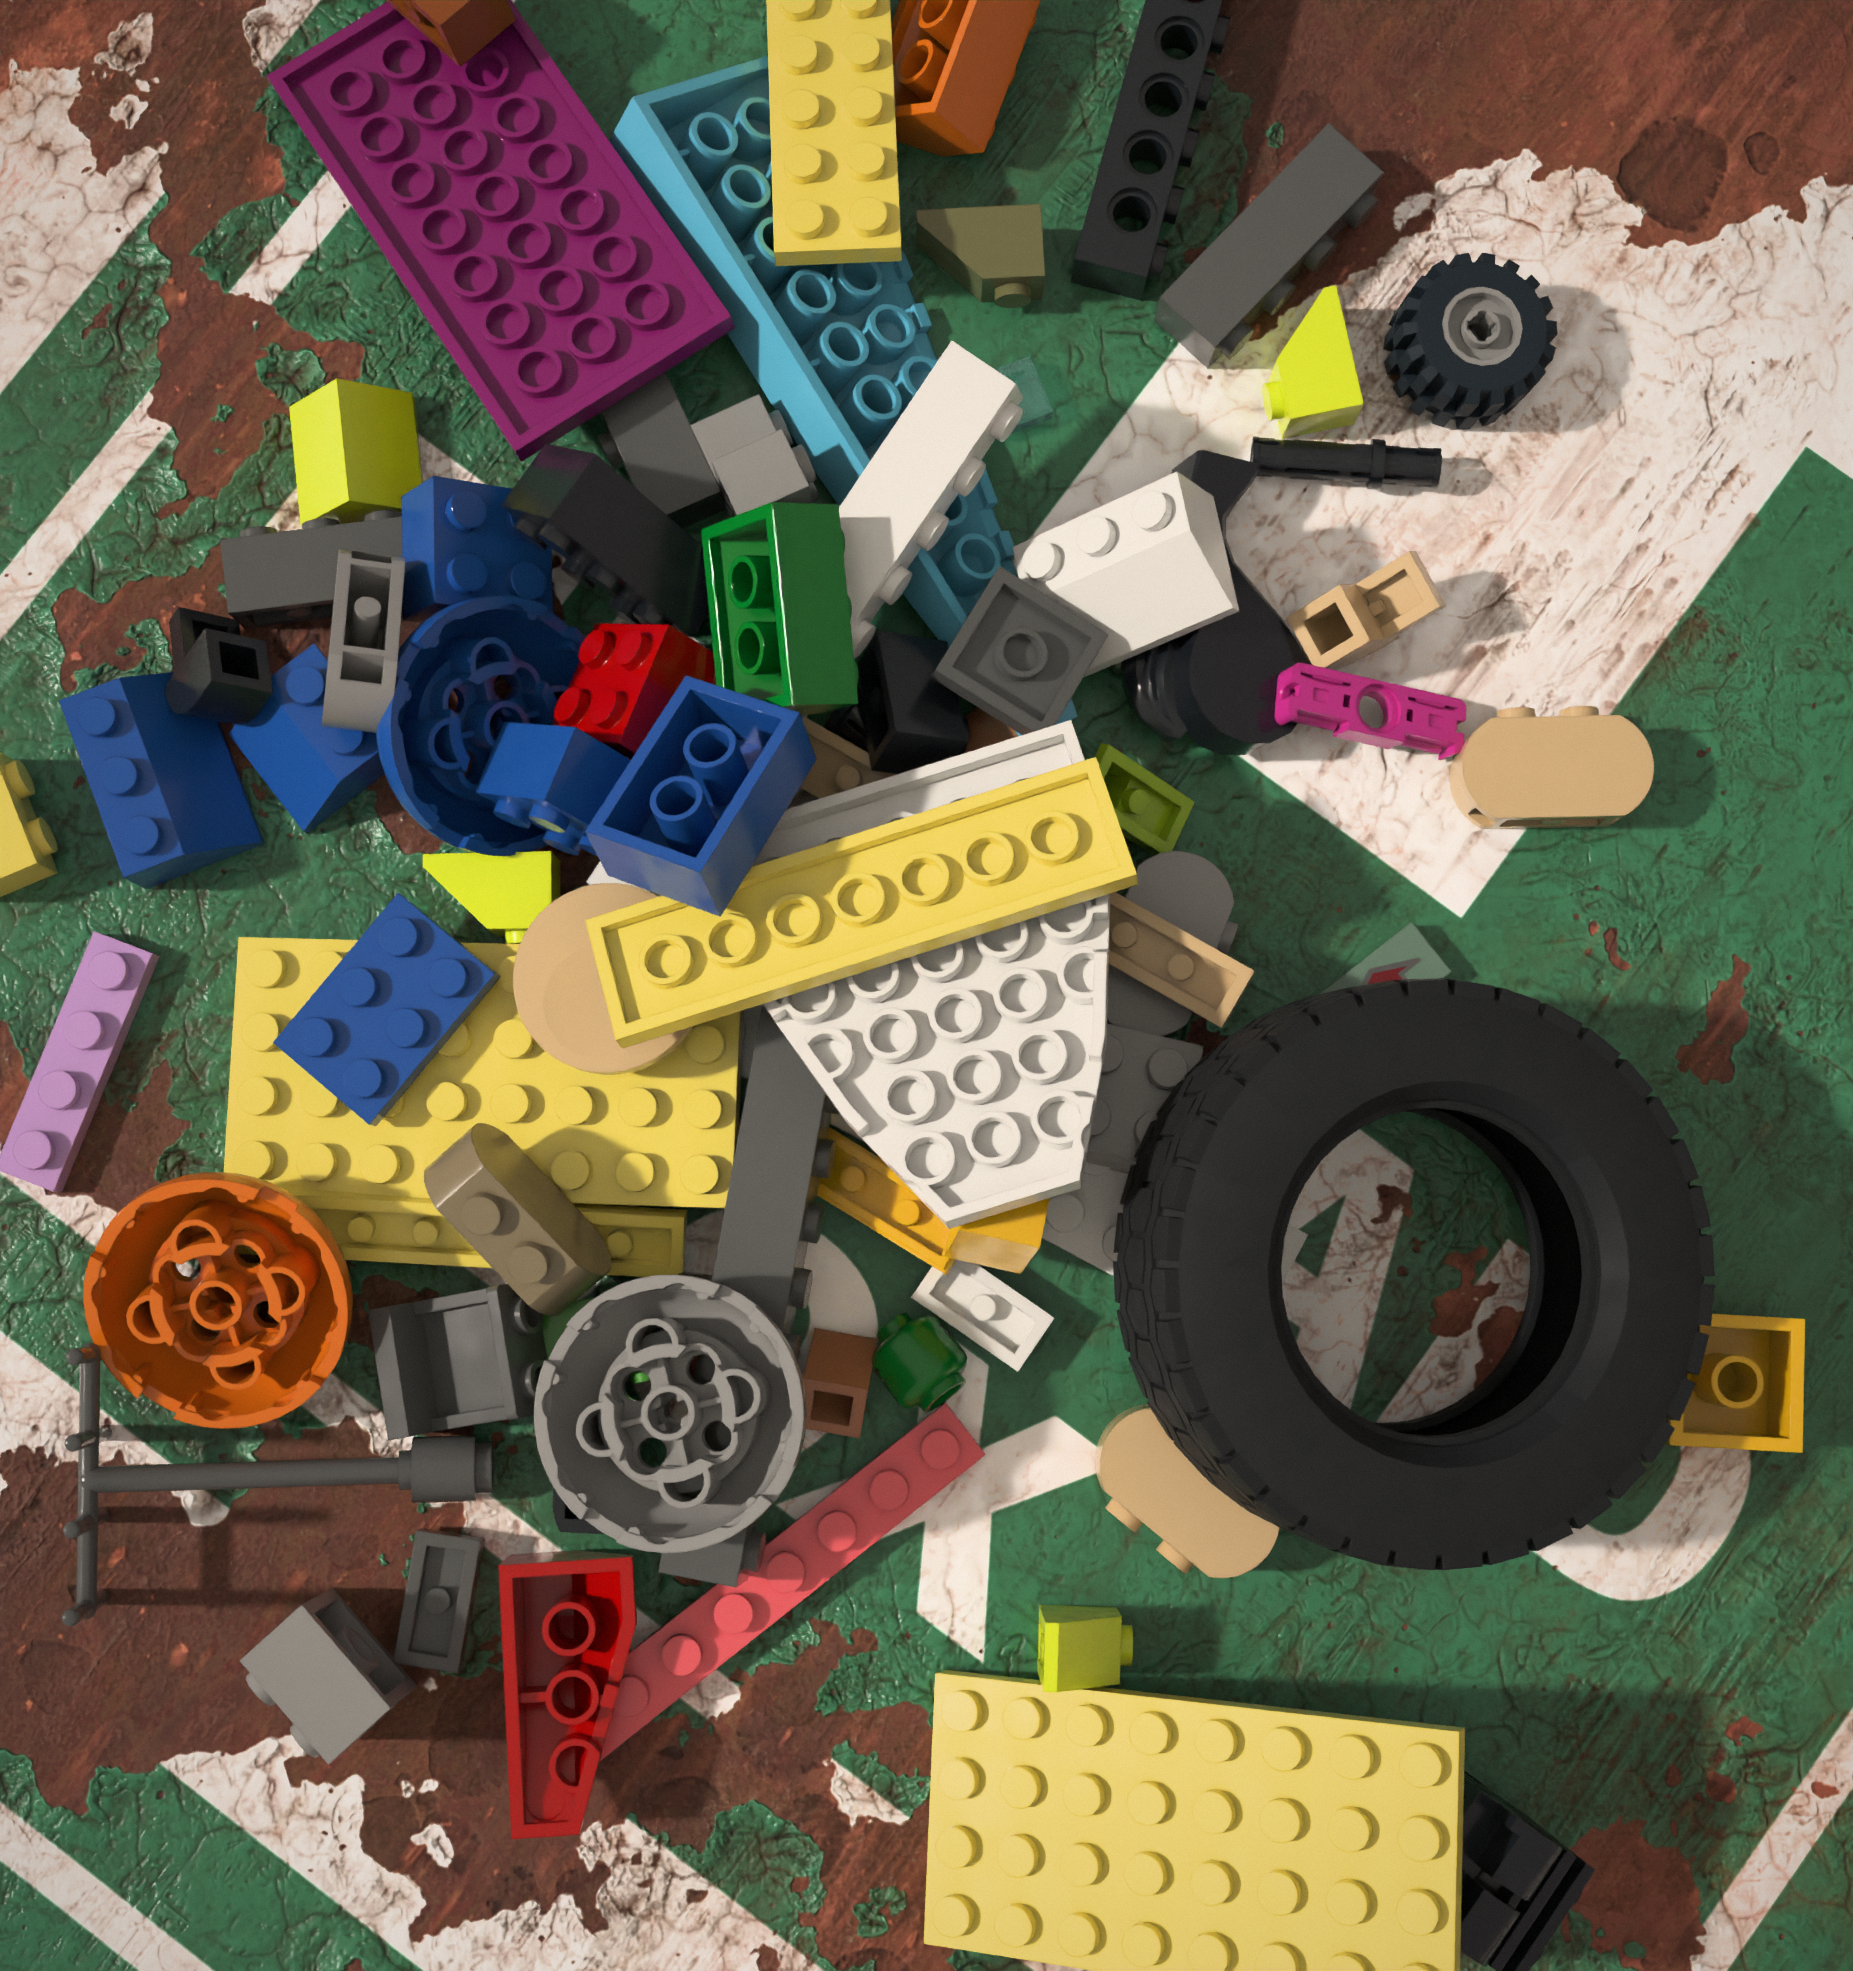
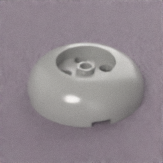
[534,1275,807,1553]

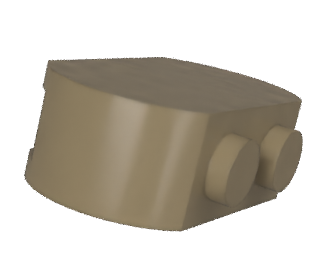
[424,1123,611,1316]

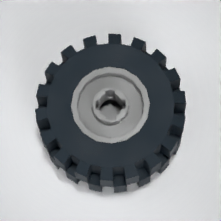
[1383,253,1558,429]

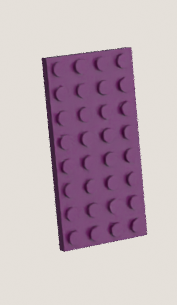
[267,0,735,462]

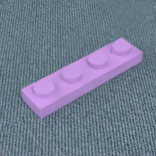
[0,931,160,1193]

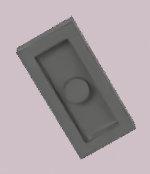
[393,1528,485,1673]

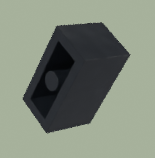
[857,630,969,774]

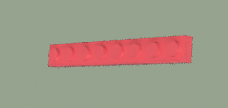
[600,1402,986,1761]

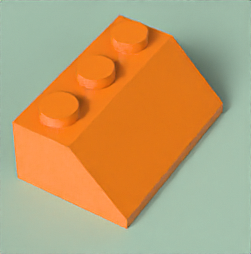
[891,0,1041,157]

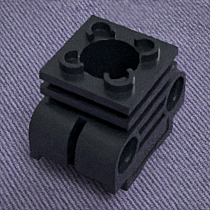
[1461,1770,1595,1971]

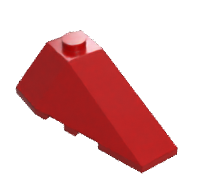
[498,1550,637,1839]

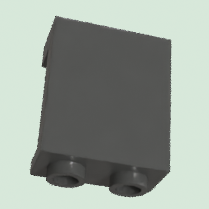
[368,1284,547,1440]

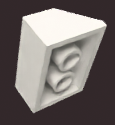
[1013,472,1239,678]

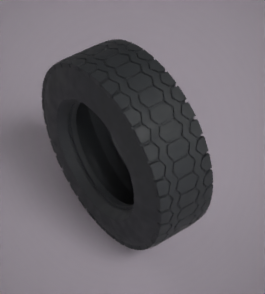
[1113,978,1715,1570]

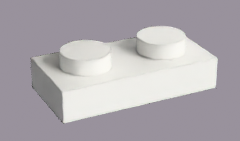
[911,1260,1054,1372]

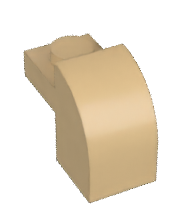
[1286,551,1446,670]

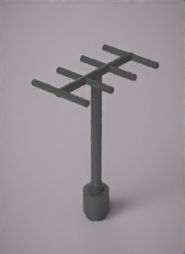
[62,1343,493,1627]

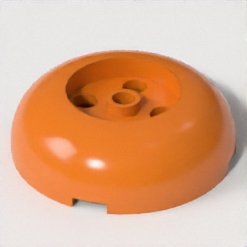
[83,1172,353,1429]

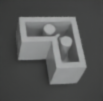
[690,394,819,518]

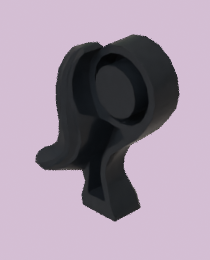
[1121,450,1308,755]

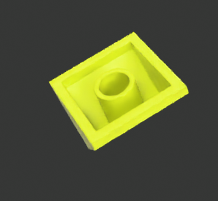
[289,378,423,527]

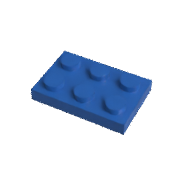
[273,893,501,1126]

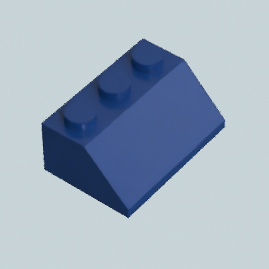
[59,672,265,889]

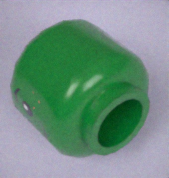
[872,1312,967,1413]

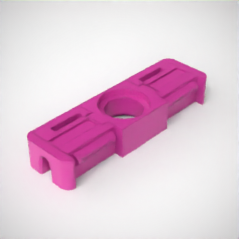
[1274,663,1466,760]

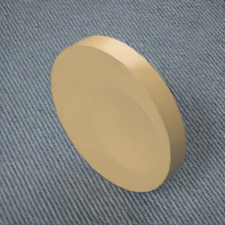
[513,883,693,1075]

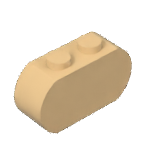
[1449,706,1654,829]
[1095,1404,1279,1578]

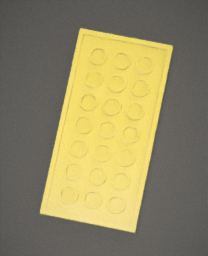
[224,937,744,1209]
[924,1670,1465,1971]

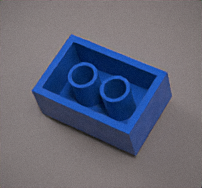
[585,676,817,917]

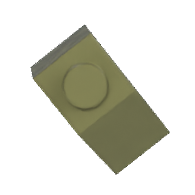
[916,204,1045,308]

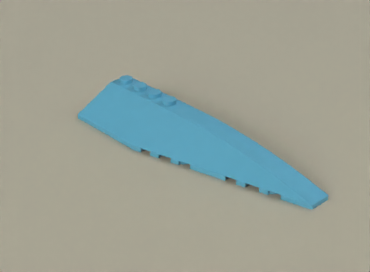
[609,56,1078,736]

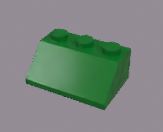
[701,502,859,715]

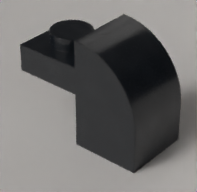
[165,607,273,726]

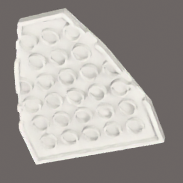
[751,720,1110,1229]

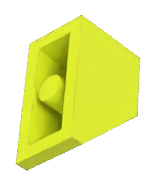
[1262,285,1364,439]
[423,851,560,944]
[1037,1605,1133,1693]

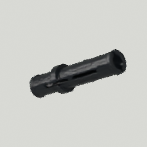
[1250,436,1442,490]

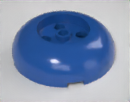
[376,595,586,856]

